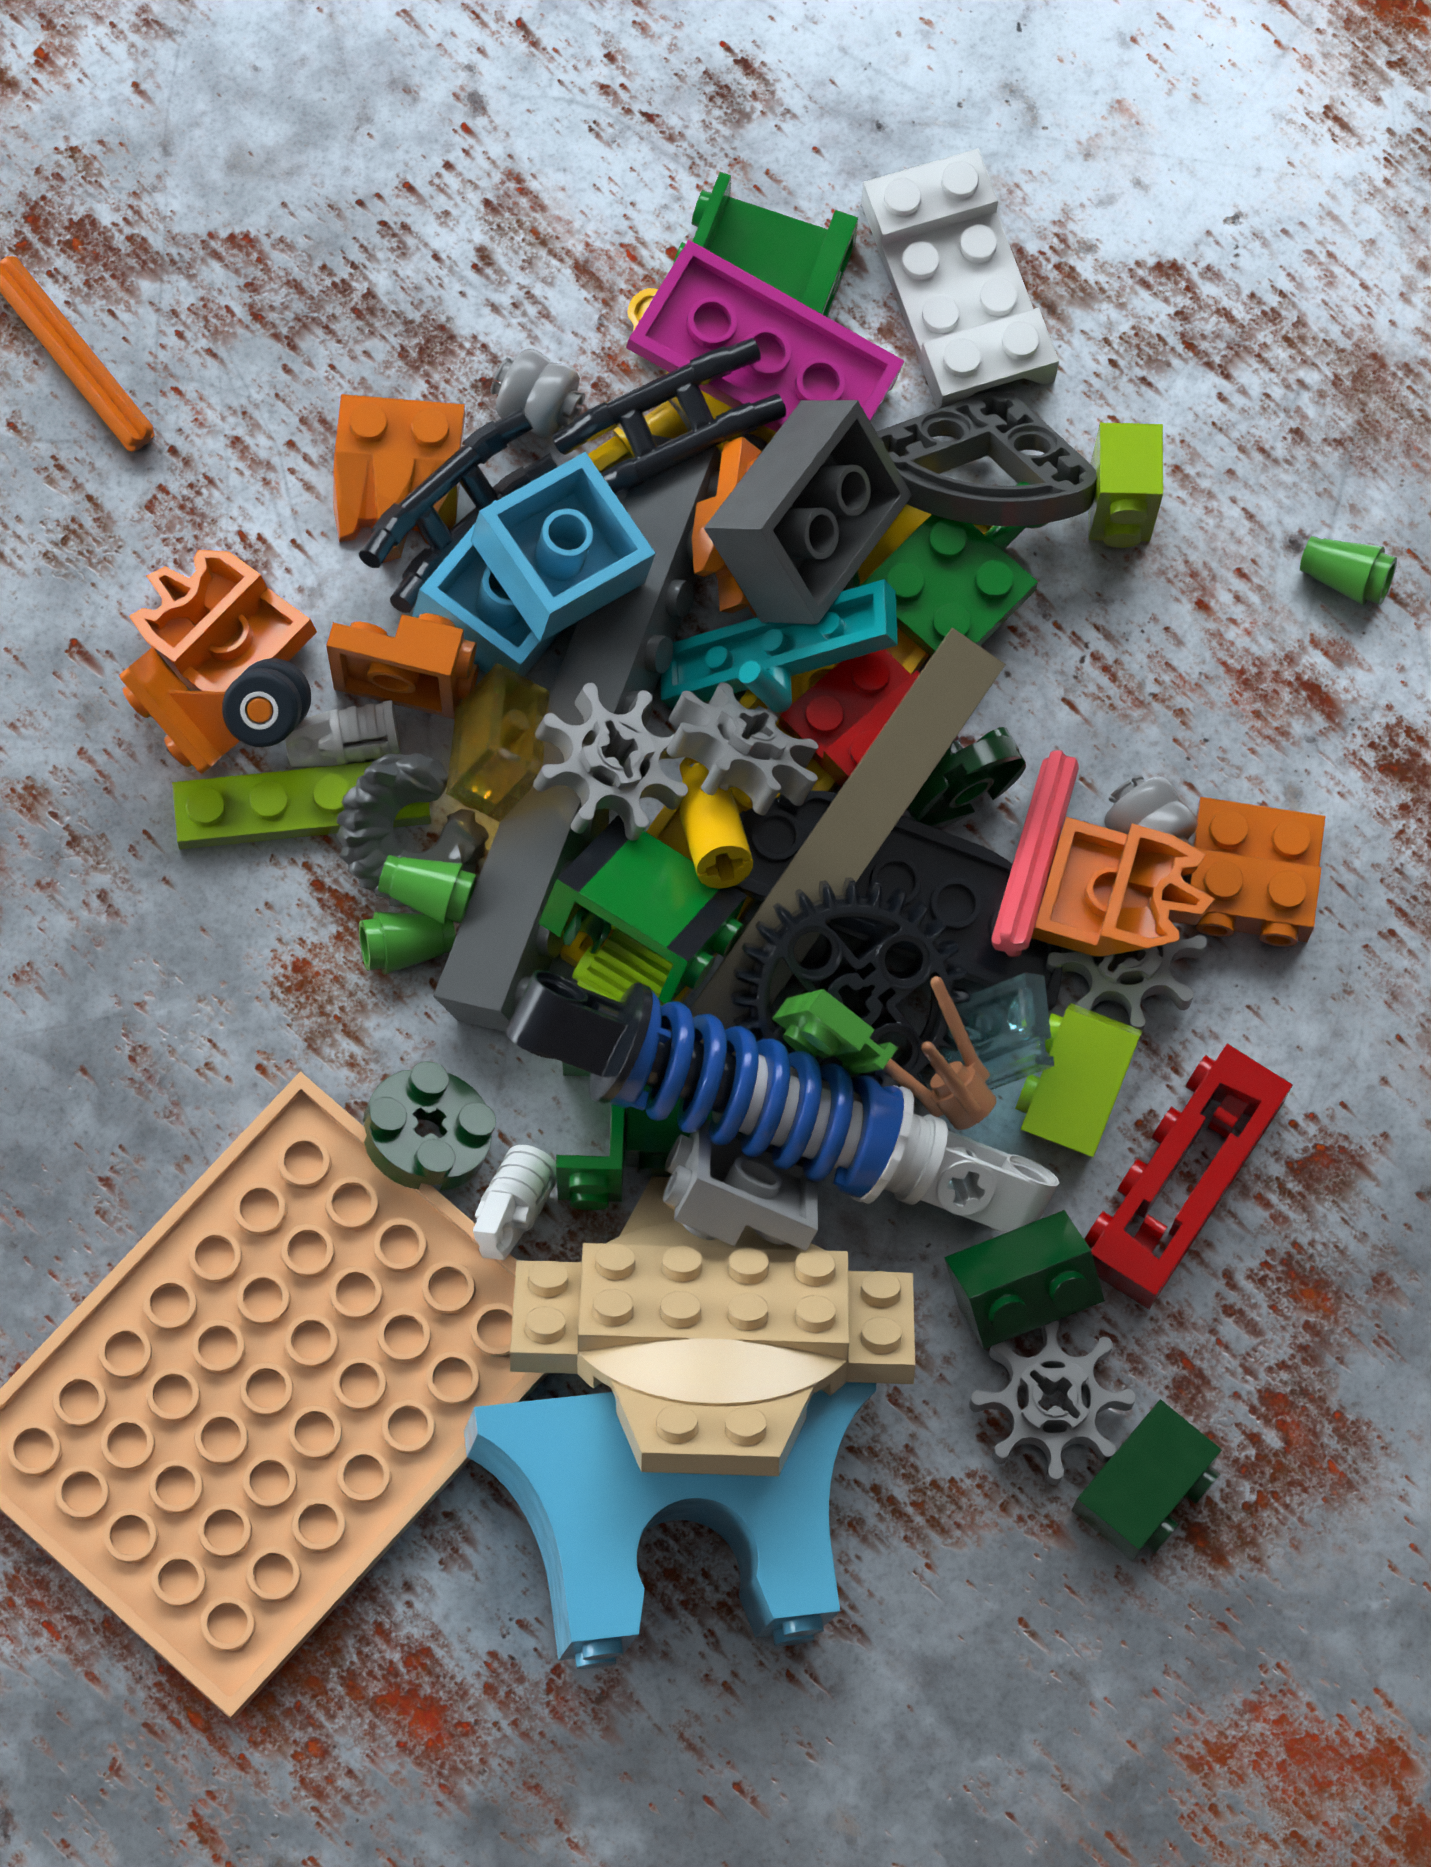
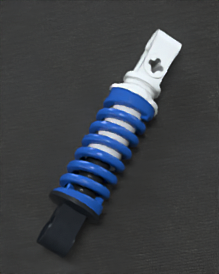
[506,970,1059,1234]

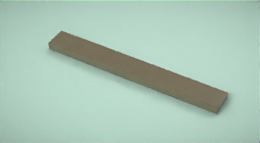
[690,628,1006,1055]

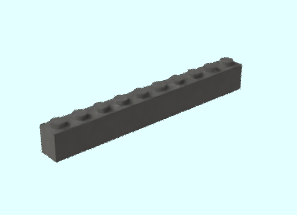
[433,435,722,1032]

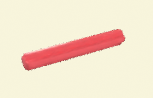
[991,750,1079,957]

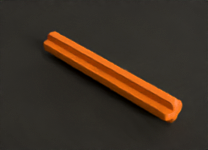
[0,256,155,452]

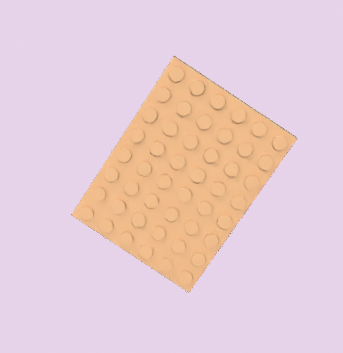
[0,1071,549,1721]

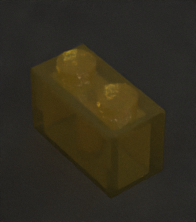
[446,663,550,822]

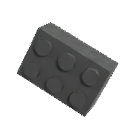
[704,400,912,624]

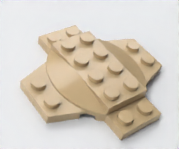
[510,1176,915,1476]

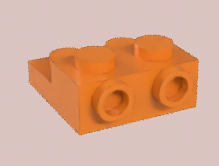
[326,613,479,719]
[1184,797,1326,947]

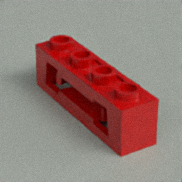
[1084,1043,1293,1310]

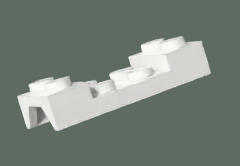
[861,148,1059,409]

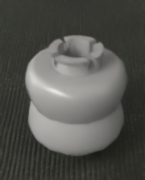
[490,349,585,438]
[1104,775,1198,846]

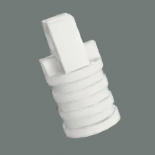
[285,700,401,767]
[473,1145,557,1260]

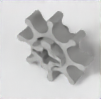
[533,683,688,840]
[666,683,818,815]
[1047,935,1207,1034]
[969,1320,1137,1485]

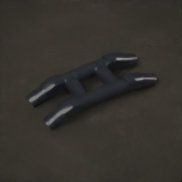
[552,338,786,496]
[359,407,559,613]

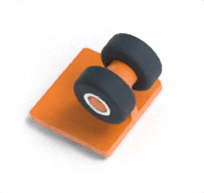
[119,647,311,774]

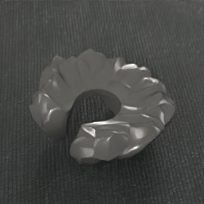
[336,753,489,912]

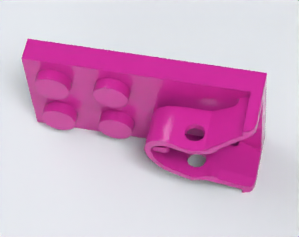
[626,239,904,433]

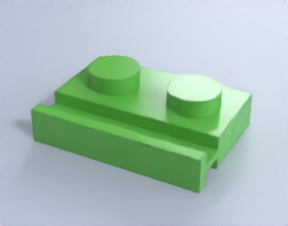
[772,989,898,1075]

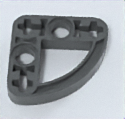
[876,391,1097,526]

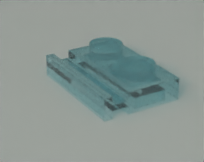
[943,973,1054,1090]

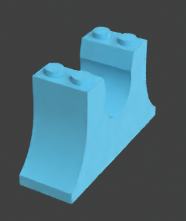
[464,1382,876,1669]

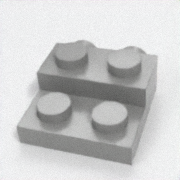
[663,1119,818,1251]

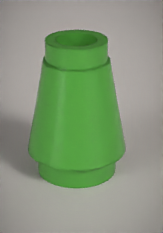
[1300,536,1397,606]
[378,855,477,925]
[359,912,456,975]

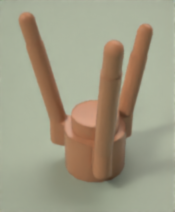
[881,976,996,1130]

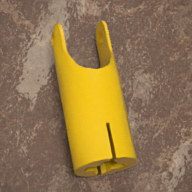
[679,757,753,889]

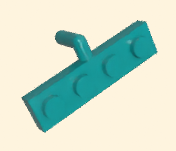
[661,579,898,713]

